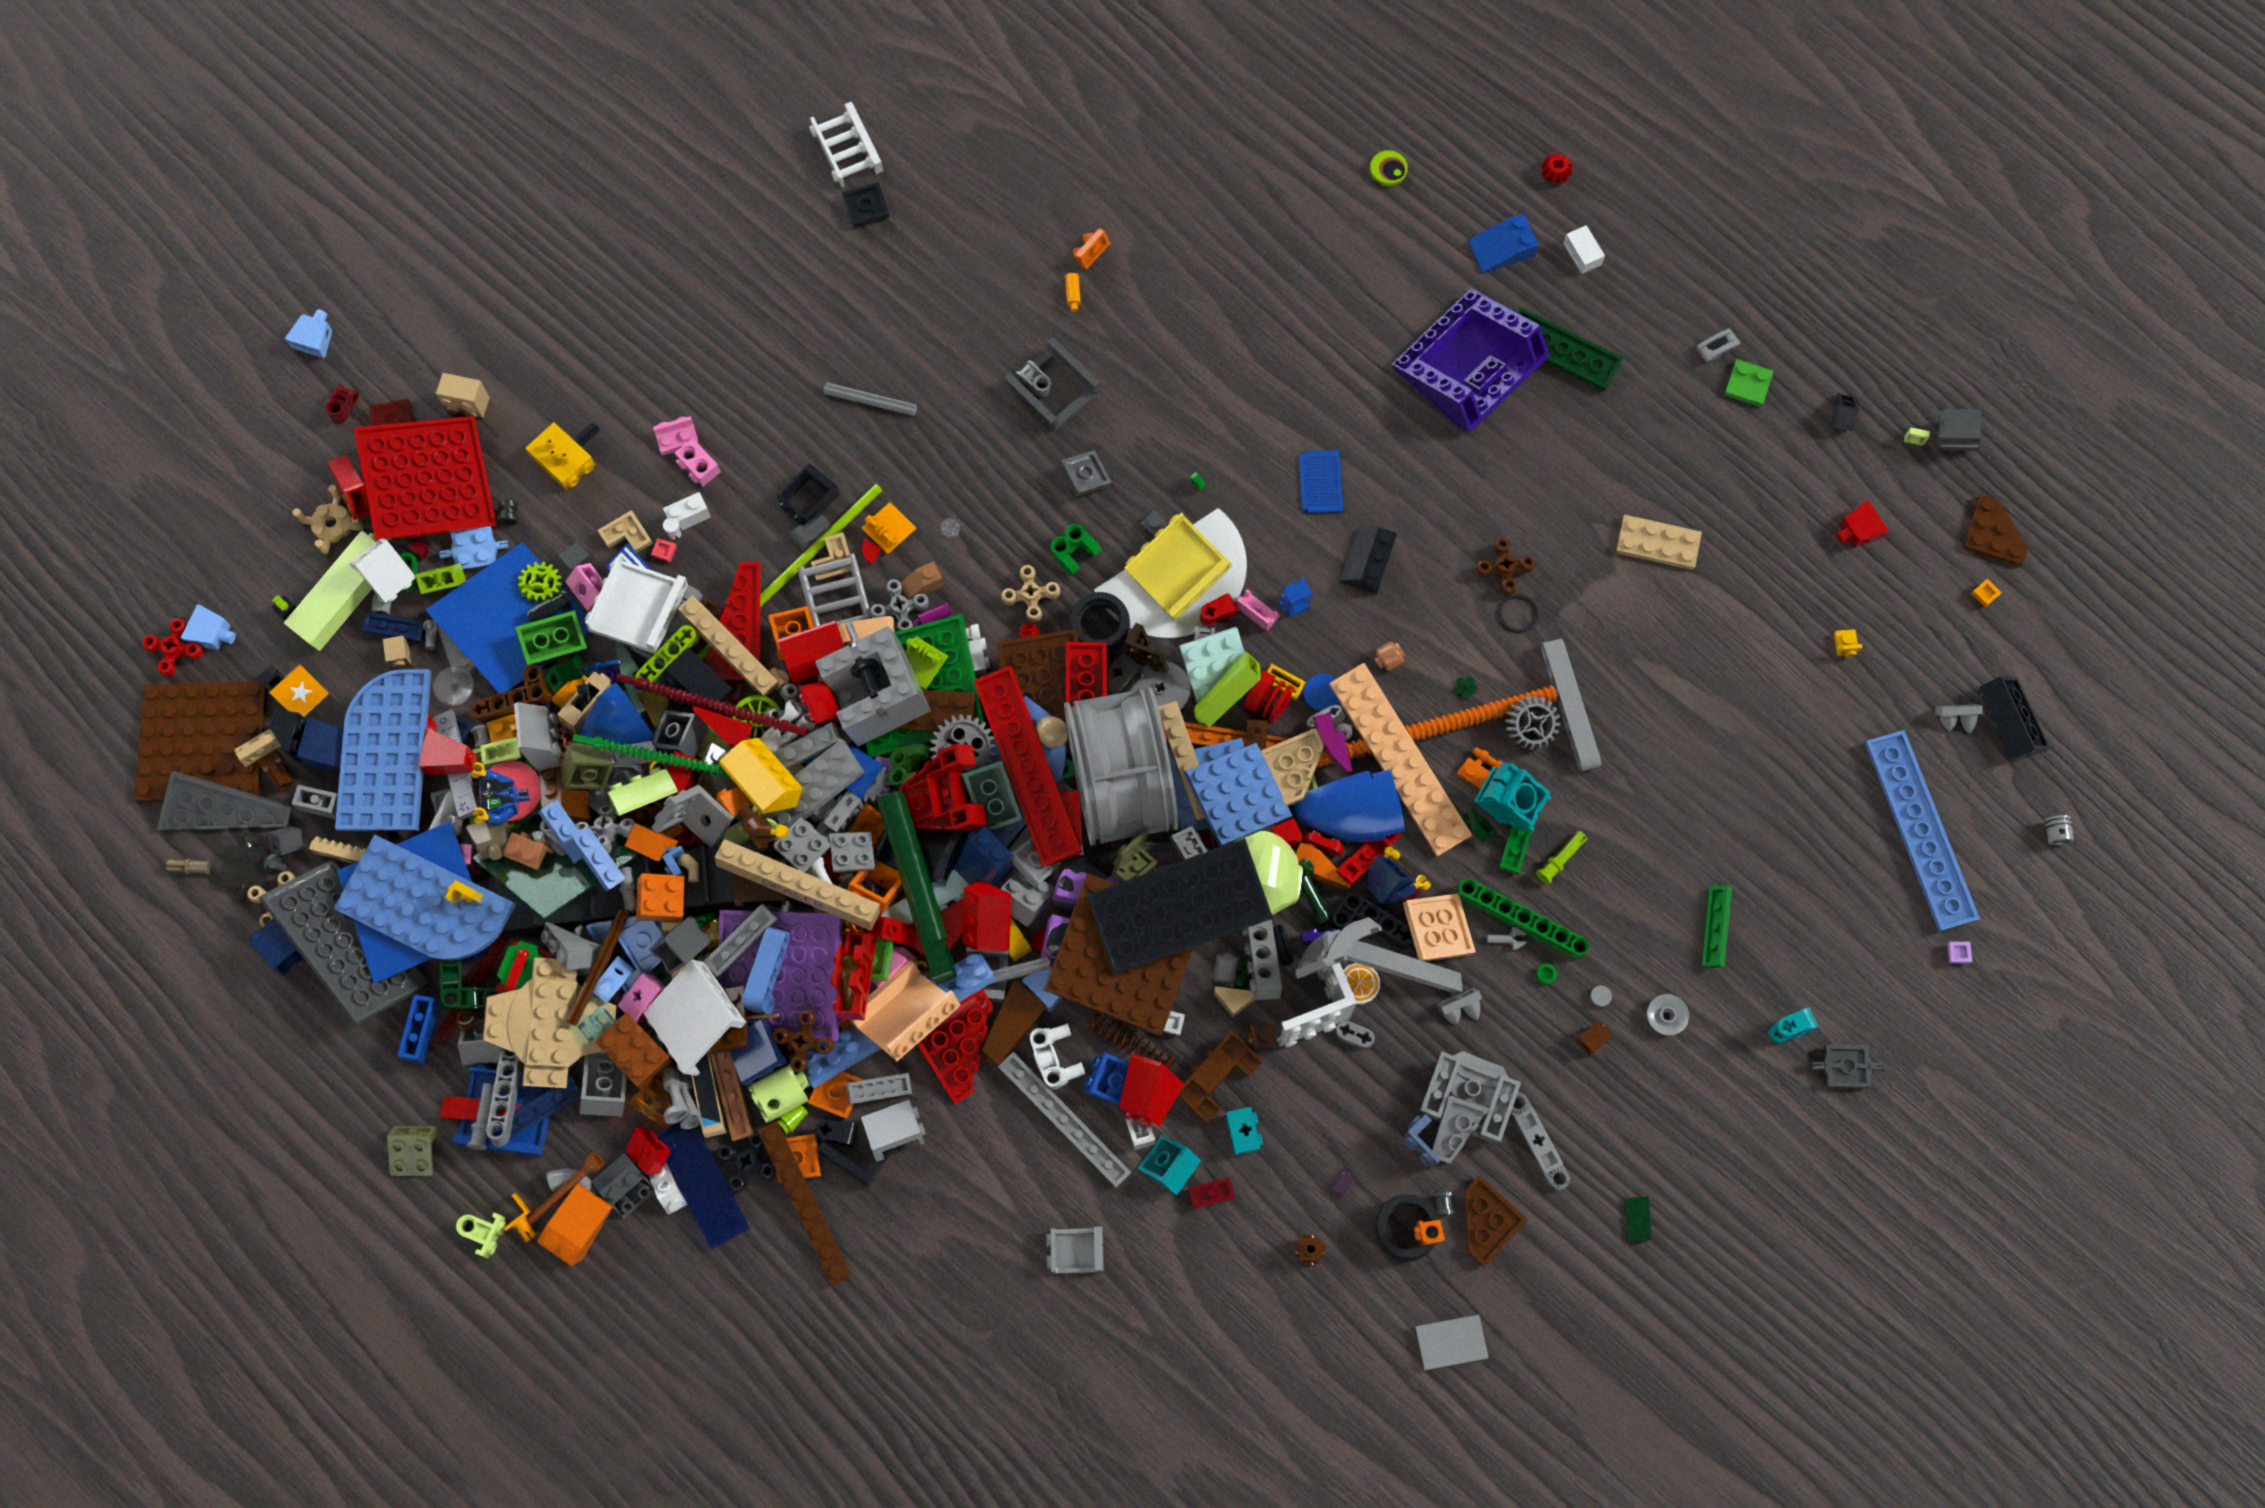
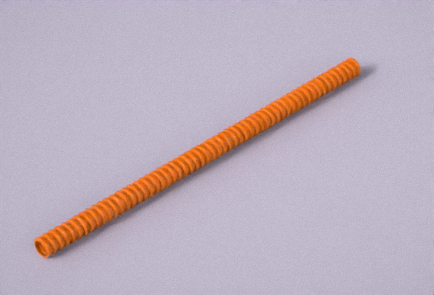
[1315,685,1557,770]

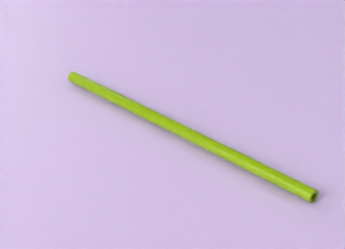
[697,484,882,662]

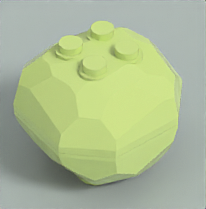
[1234,831,1303,915]

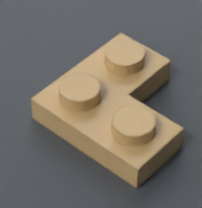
[597,510,653,553]
[811,532,851,582]

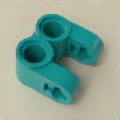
[1768,1007,1819,1044]

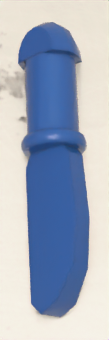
[583,660,620,675]

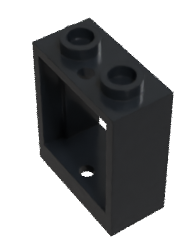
[777,463,840,525]

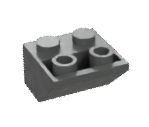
[591,1153,655,1219]

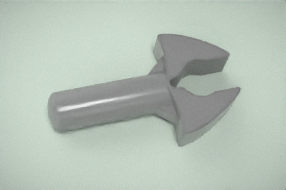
[1487,927,1527,951]

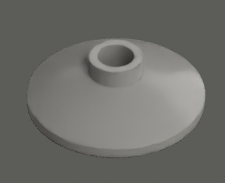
[1647,994,1689,1036]

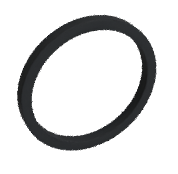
[1498,594,1539,633]

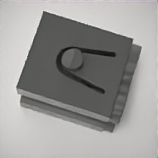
[1937,409,1981,451]
[649,916,711,975]

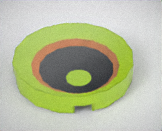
[1370,150,1408,187]

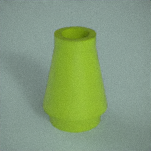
[777,1105,808,1135]

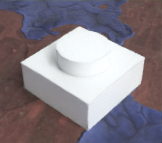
[1164,1011,1185,1036]

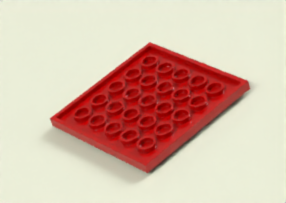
[353,416,497,542]

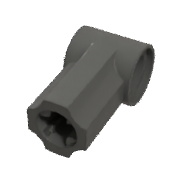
[790,513,831,552]

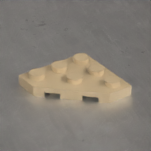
[1261,728,1324,806]

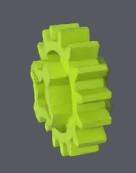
[518,562,562,604]

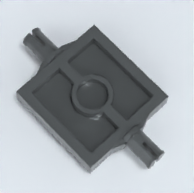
[1811,1045,1885,1088]

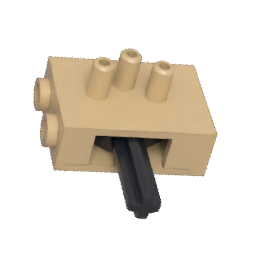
[557,671,612,735]

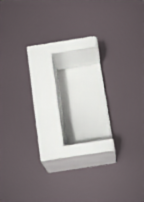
[1563,225,1605,274]

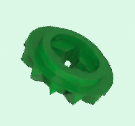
[695,911,715,928]

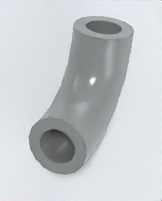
[547,1168,599,1197]

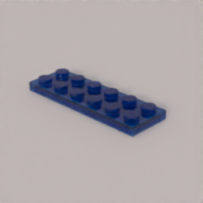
[657,1122,750,1250]

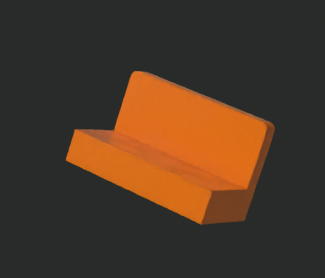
[625,823,678,861]

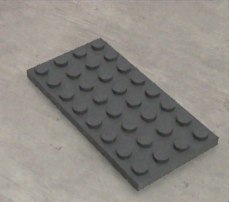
[259,859,429,1026]

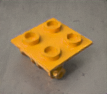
[861,502,917,554]

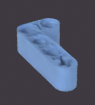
[742,927,790,1014]

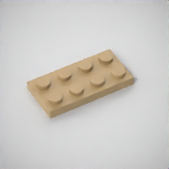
[1616,515,1702,570]

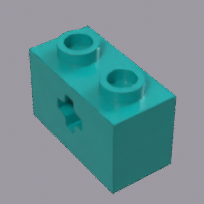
[1225,1107,1263,1157]

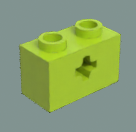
[415,563,466,594]

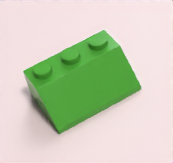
[515,610,587,666]

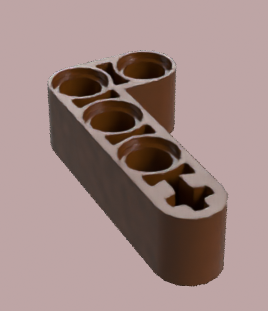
[470,664,552,723]

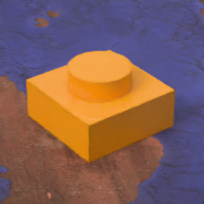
[1971,579,2002,608]

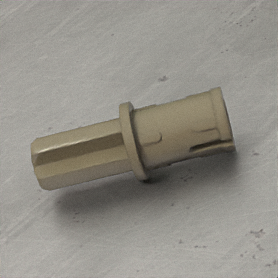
[166,858,210,875]

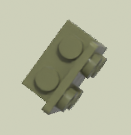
[387,1126,437,1176]

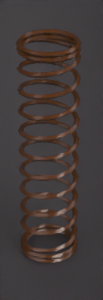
[1087,1012,1176,1070]

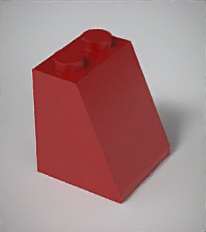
[1119,1054,1184,1128]

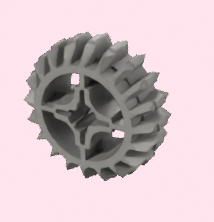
[1505,695,1561,750]

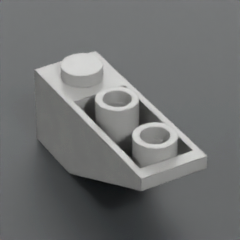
[541,922,593,970]

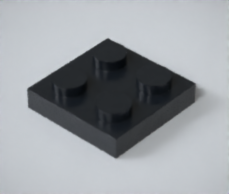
[842,182,890,228]

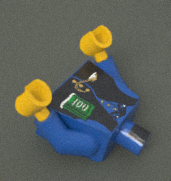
[471,762,530,824]

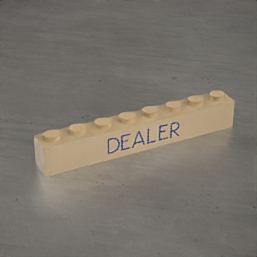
[715,839,880,930]

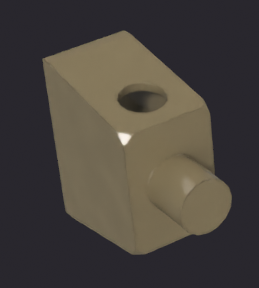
[466,820,511,860]

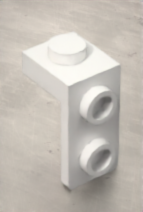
[648,1162,687,1215]

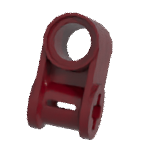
[326,384,359,424]

